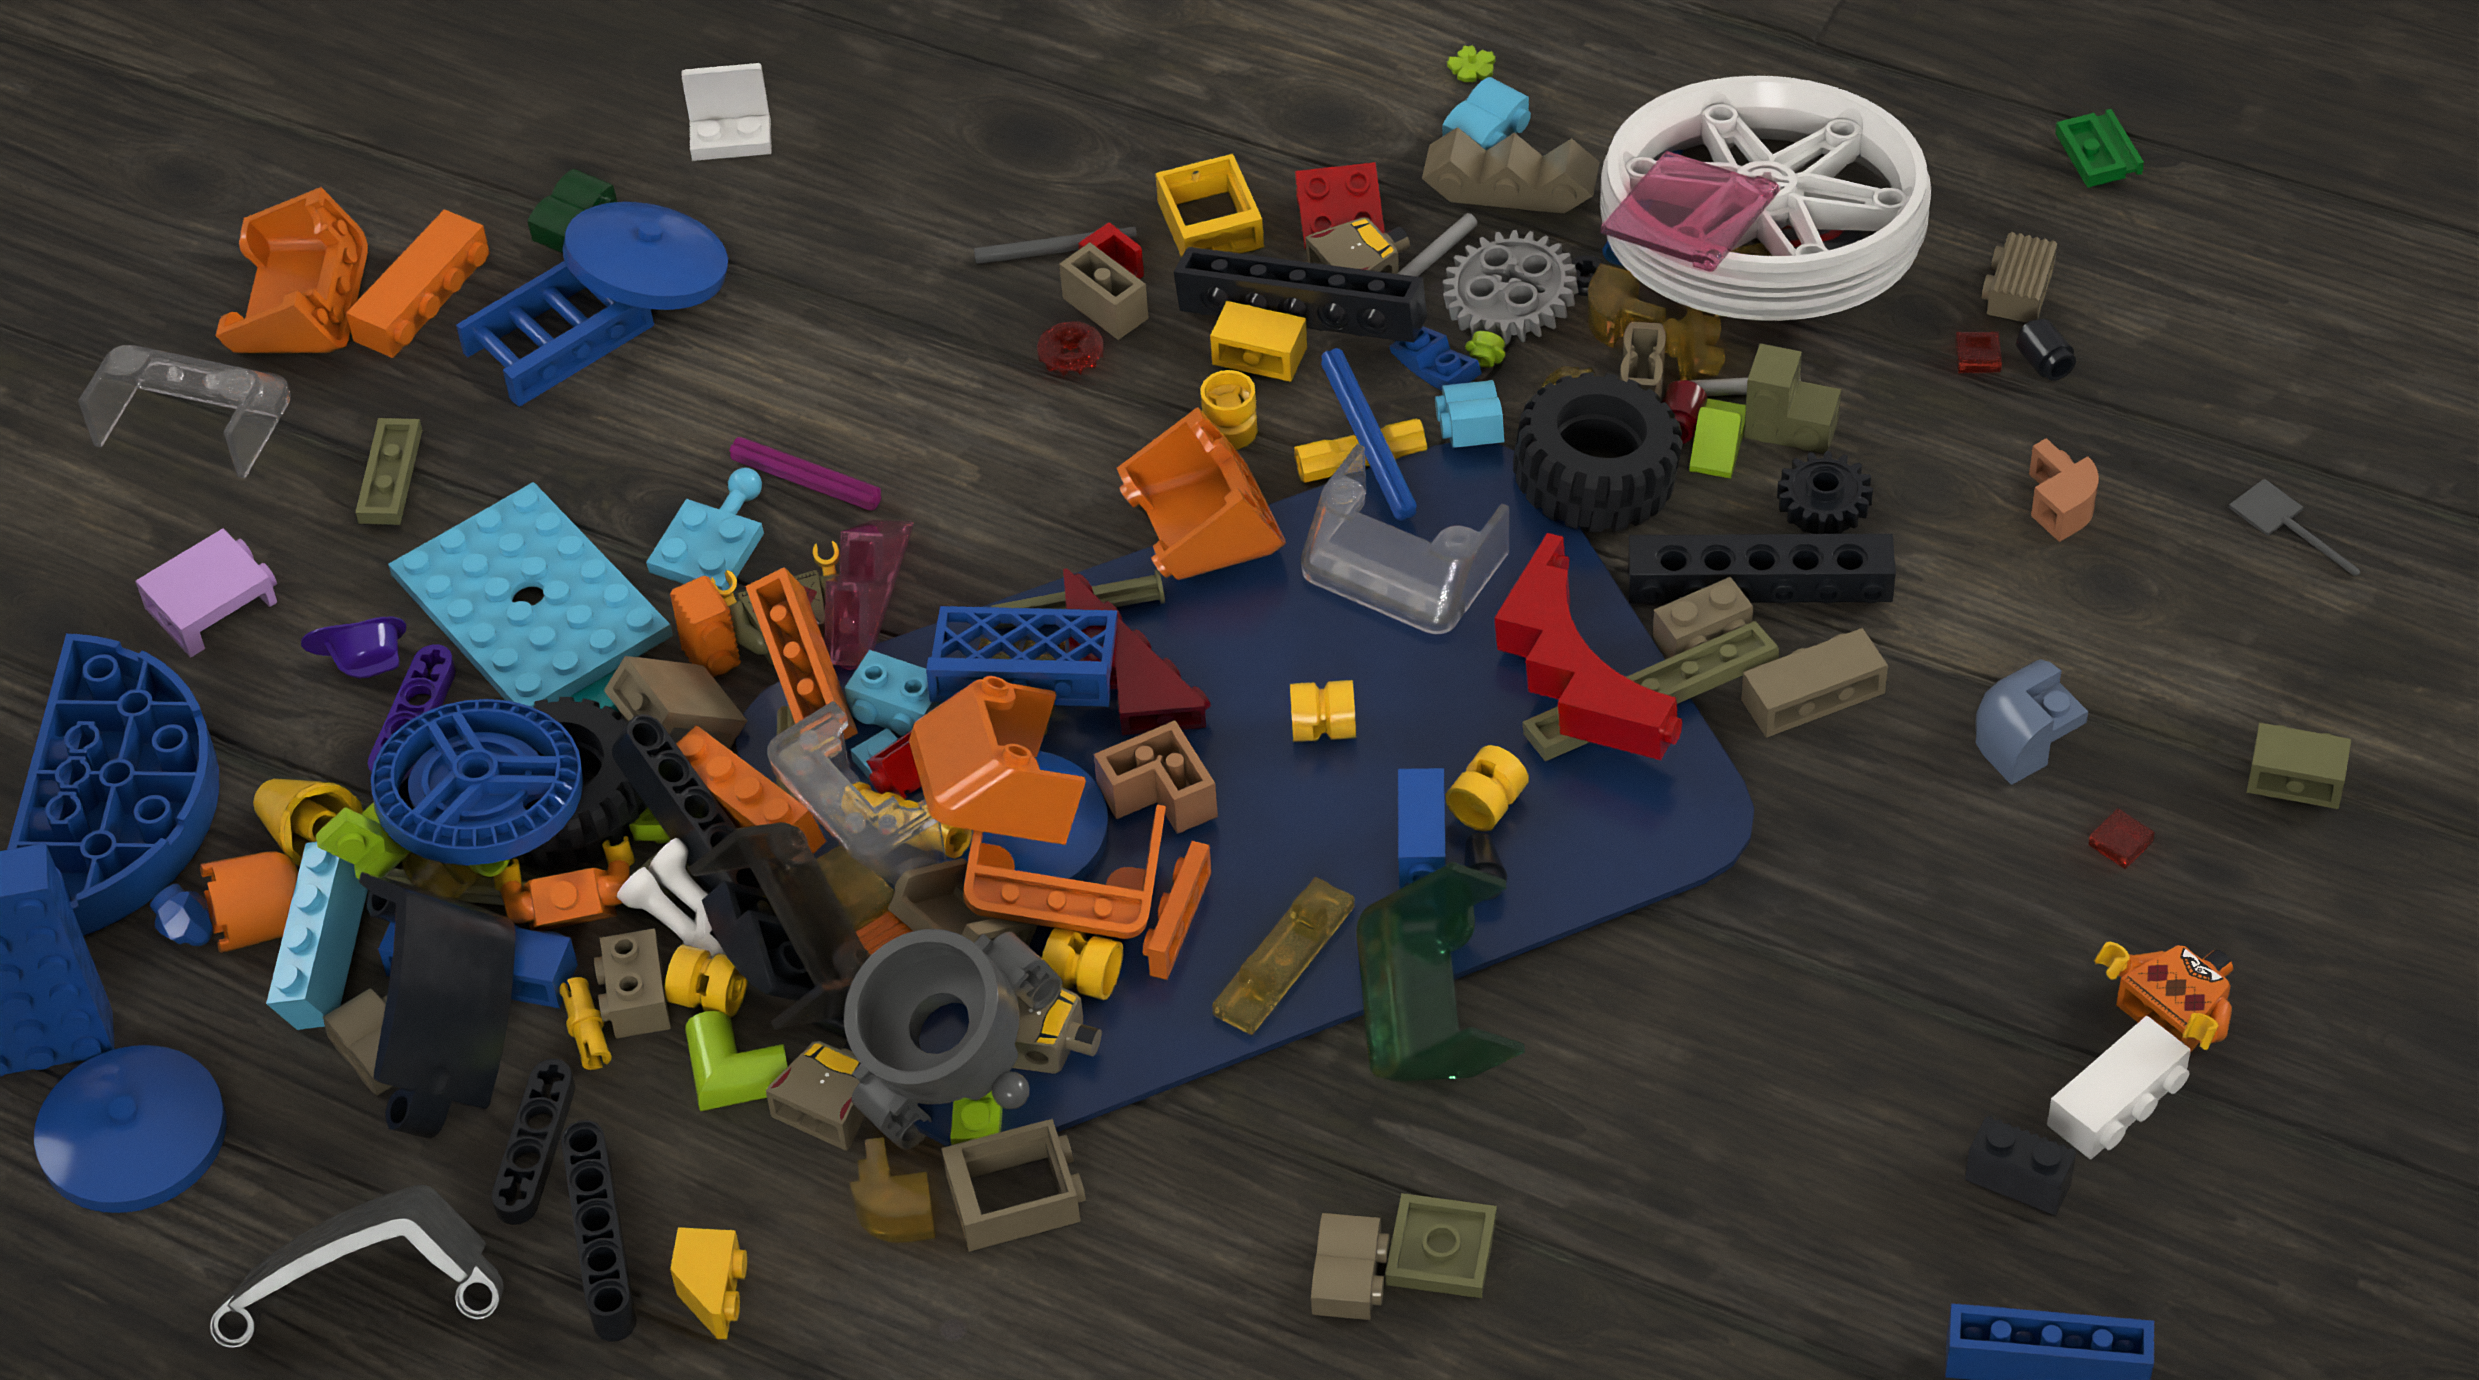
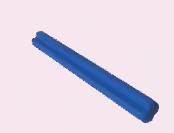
[1321,348,1417,521]

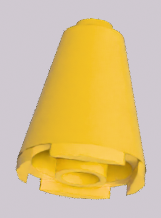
[253,779,363,867]

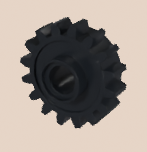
[1777,451,1873,534]

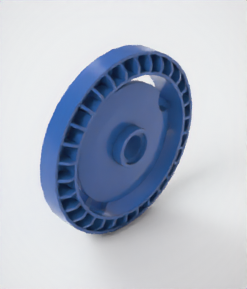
[371,699,583,865]

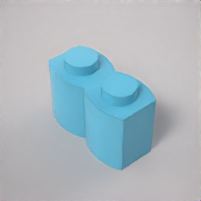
[1443,77,1531,150]
[1435,380,1504,448]

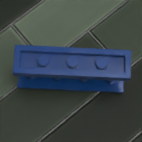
[456,261,654,407]

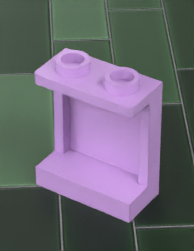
[136,528,277,658]

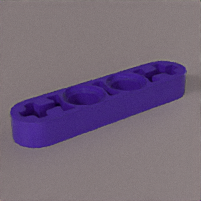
[367,645,456,774]

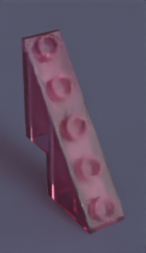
[825,520,913,670]

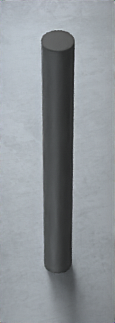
[974,226,1138,264]

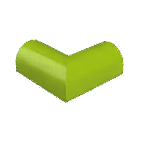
[685,1011,788,1111]

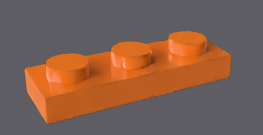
[1143,841,1212,980]

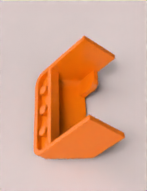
[909,676,1086,845]
[963,805,1166,939]

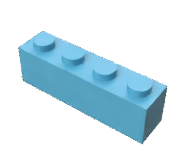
[266,841,368,1030]

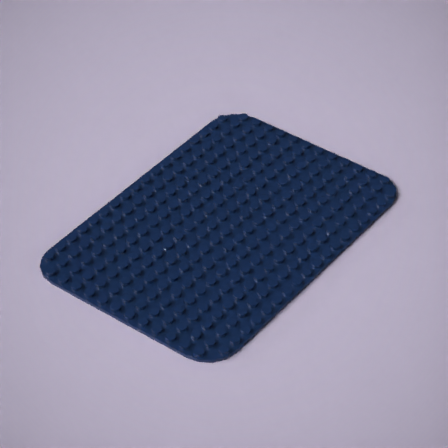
[735,443,1754,1146]

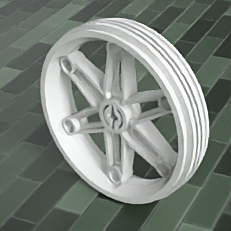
[1600,76,1931,321]

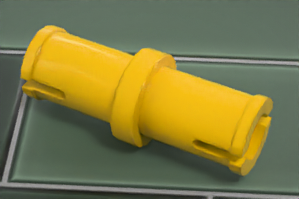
[559,977,611,1070]

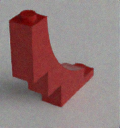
[1494,533,1682,760]

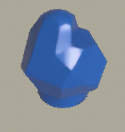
[150,883,214,946]

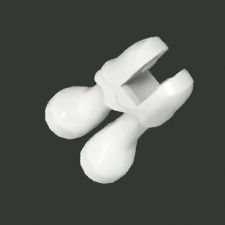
[617,838,726,959]

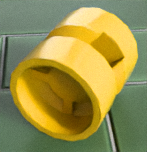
[1200,370,1258,450]
[1290,680,1356,742]
[1445,745,1529,832]
[1042,928,1123,1000]
[665,944,748,1018]

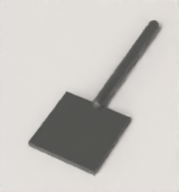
[2228,478,2360,576]

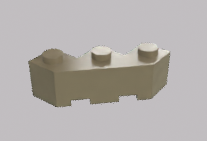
[1422,127,1600,214]

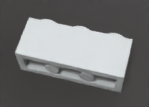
[2047,1016,2191,1160]

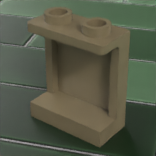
[604,656,747,750]
[888,858,1038,946]

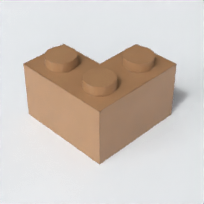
[1094,720,1218,834]

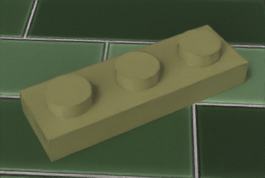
[355,418,422,525]

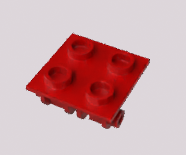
[1295,162,1385,249]

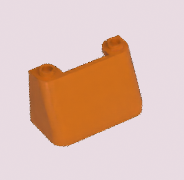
[216,187,368,353]
[1117,407,1286,580]

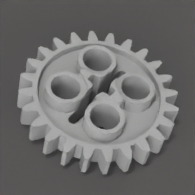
[1443,230,1578,344]

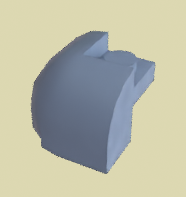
[1975,659,2088,785]

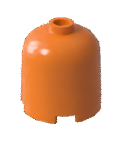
[200,851,299,953]

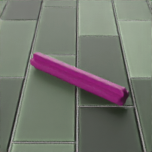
[729,437,882,511]

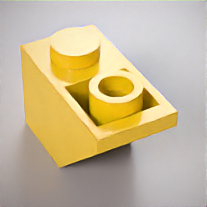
[670,1228,747,1340]

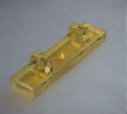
[1212,876,1355,1035]

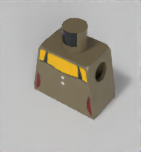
[1306,218,1410,274]
[1012,987,1102,1074]
[766,1040,865,1151]

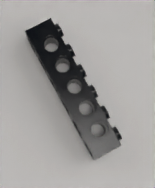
[1173,247,1427,343]
[1628,534,1896,604]

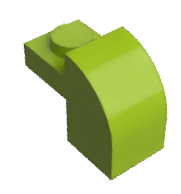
[316,803,411,879]

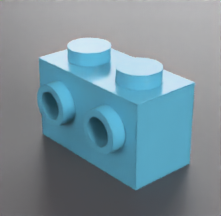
[845,650,943,736]

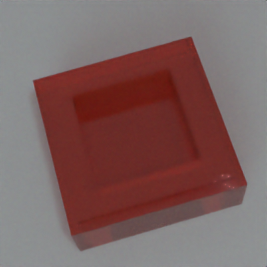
[1955,332,2002,373]
[2088,808,2155,869]

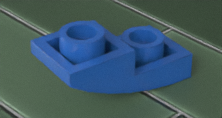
[1389,326,1482,391]

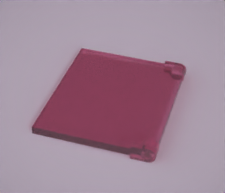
[1601,151,1780,272]

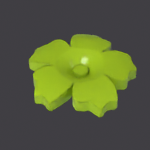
[1447,45,1496,82]

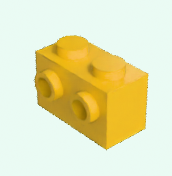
[1210,301,1307,382]

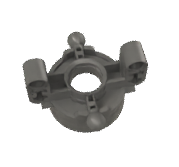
[844,929,1062,1150]

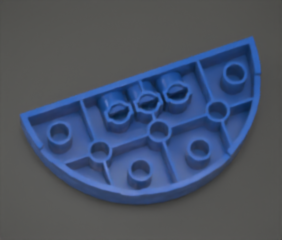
[7,633,219,935]

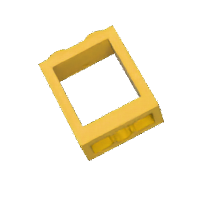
[1155,154,1264,257]

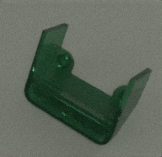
[1356,862,1525,1082]

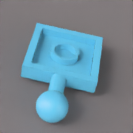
[646,468,764,590]

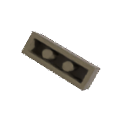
[1741,628,1888,738]

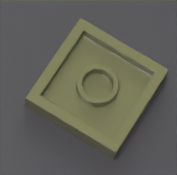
[1385,1193,1497,1298]

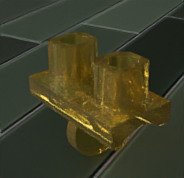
[1662,306,1725,381]

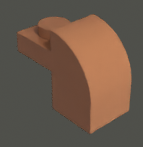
[2029,438,2099,542]

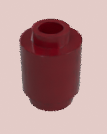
[1662,380,1707,444]

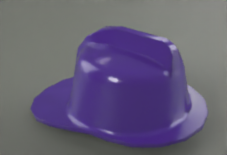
[301,616,406,679]

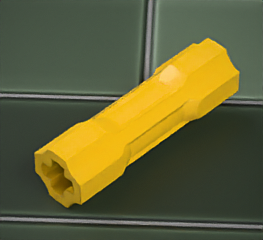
[1294,418,1427,483]

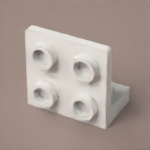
[682,63,772,161]

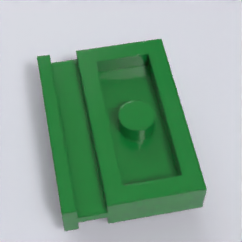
[2055,109,2144,188]

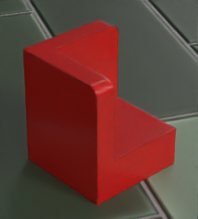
[1078,222,1144,279]

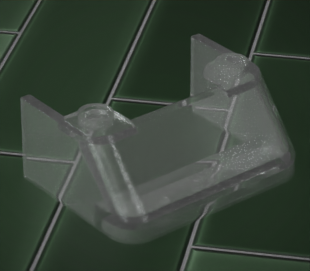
[78,345,291,478]
[1301,444,1509,634]

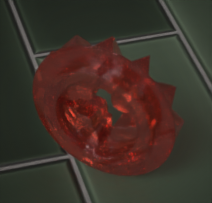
[1037,321,1104,377]

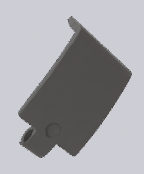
[210,1185,504,1348]

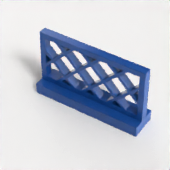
[926,606,1118,707]

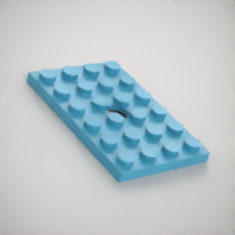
[388,482,673,707]

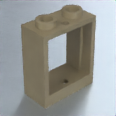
[941,1118,1086,1252]

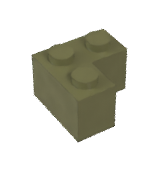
[1744,343,1841,454]

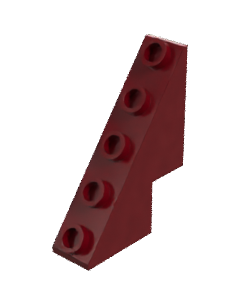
[1063,568,1211,735]

